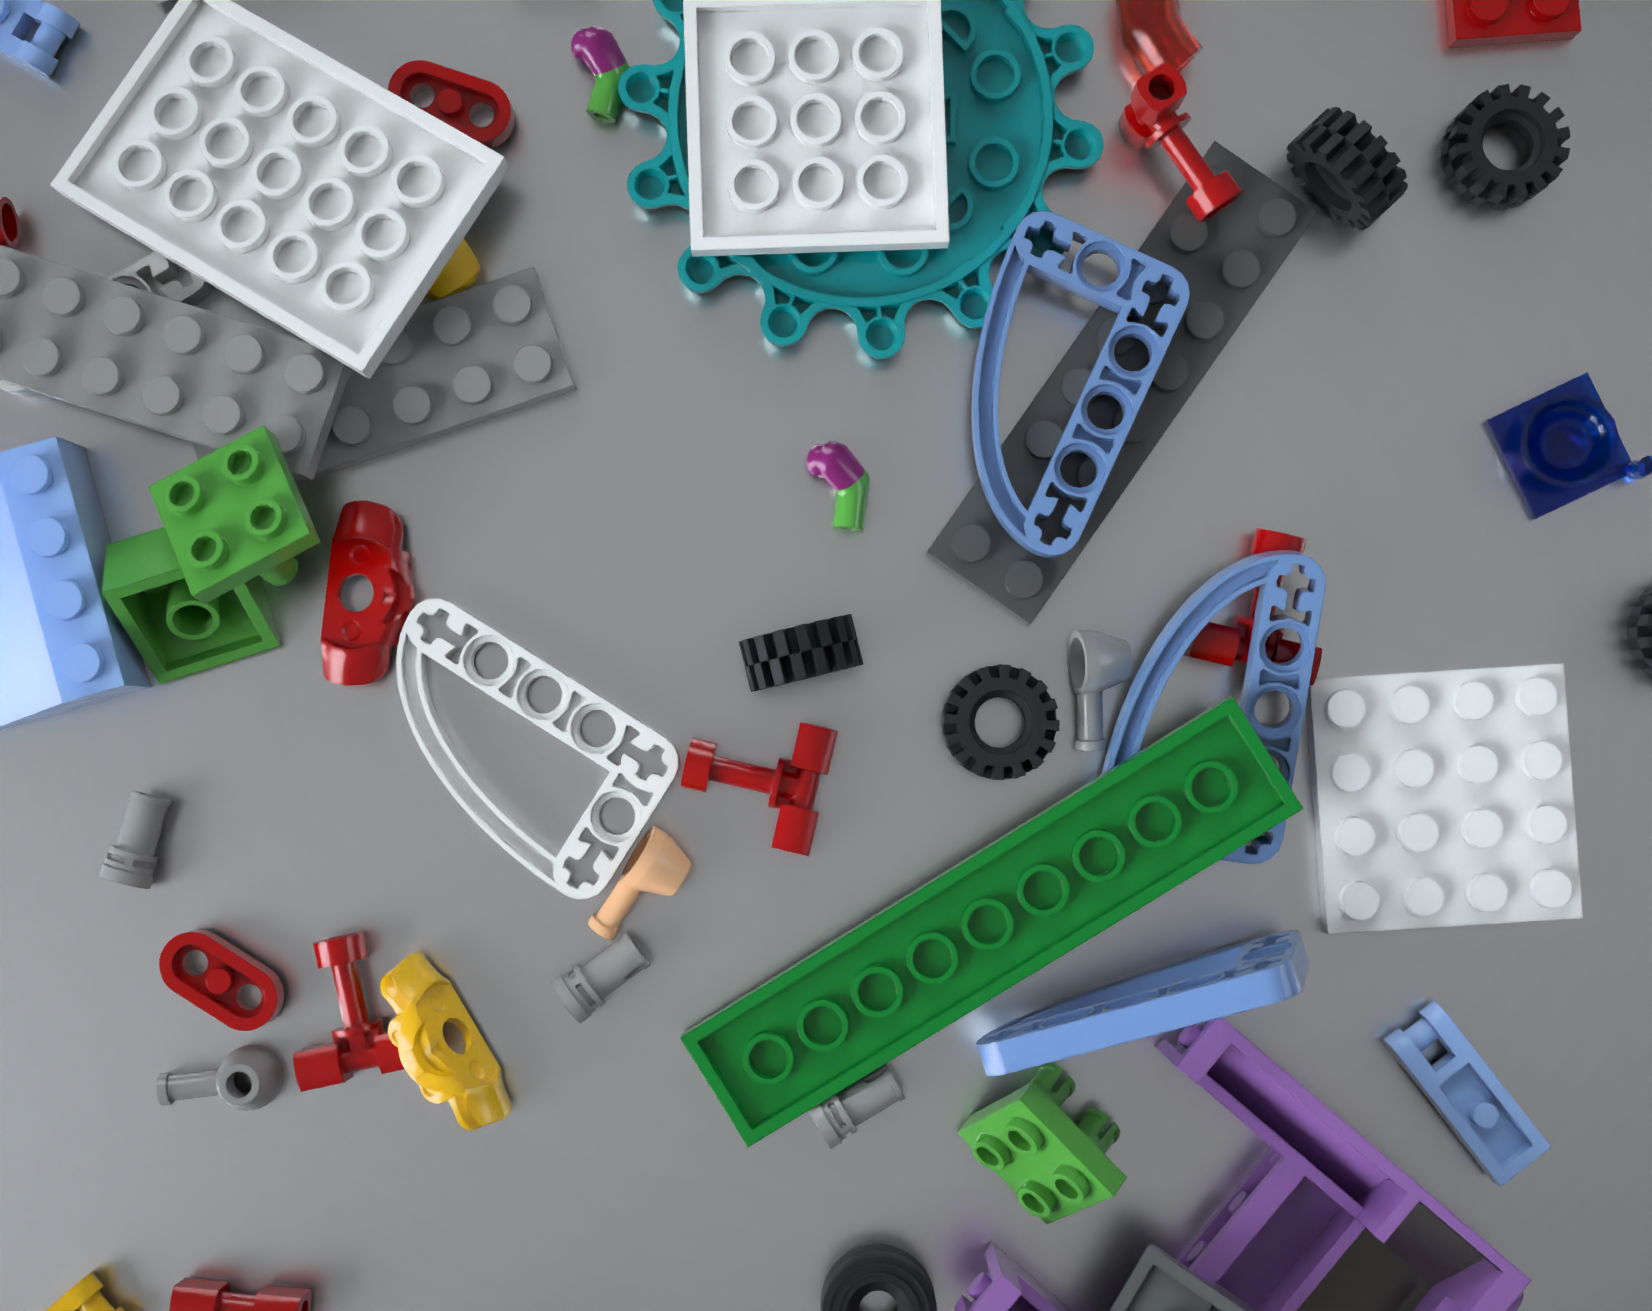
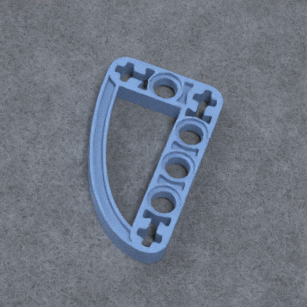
[971,211,1190,558]
[1101,550,1326,864]
[976,930,1310,1077]

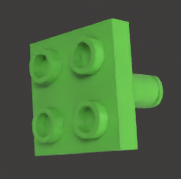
[148,425,321,604]
[957,1063,1127,1224]

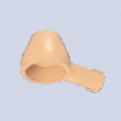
[587,826,692,940]

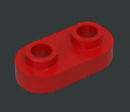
[388,60,515,149]
[159,930,284,1031]

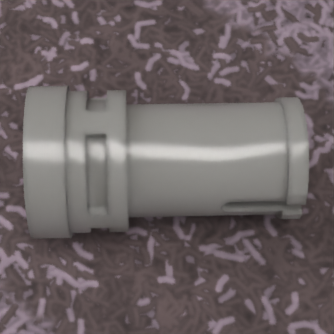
[99,790,171,889]
[551,932,651,1023]
[809,1064,906,1149]

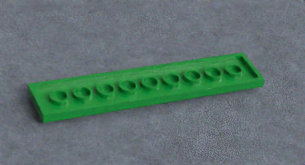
[680,696,1304,1147]

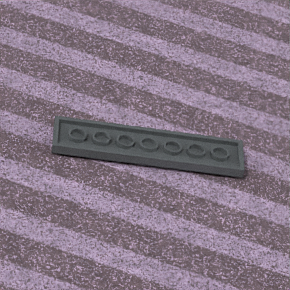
[926,141,1318,626]

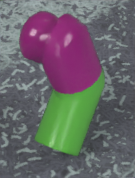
[571,26,630,123]
[807,441,870,531]

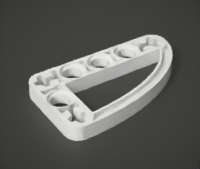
[396,598,681,900]

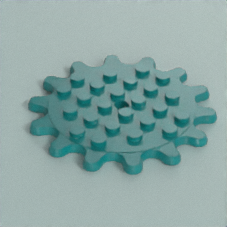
[618,0,1104,359]

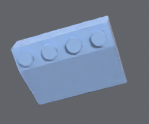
[0,436,151,731]

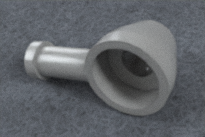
[1067,630,1133,751]
[156,1044,284,1111]

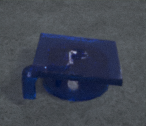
[1484,372,1652,520]

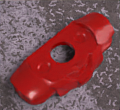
[320,500,416,686]

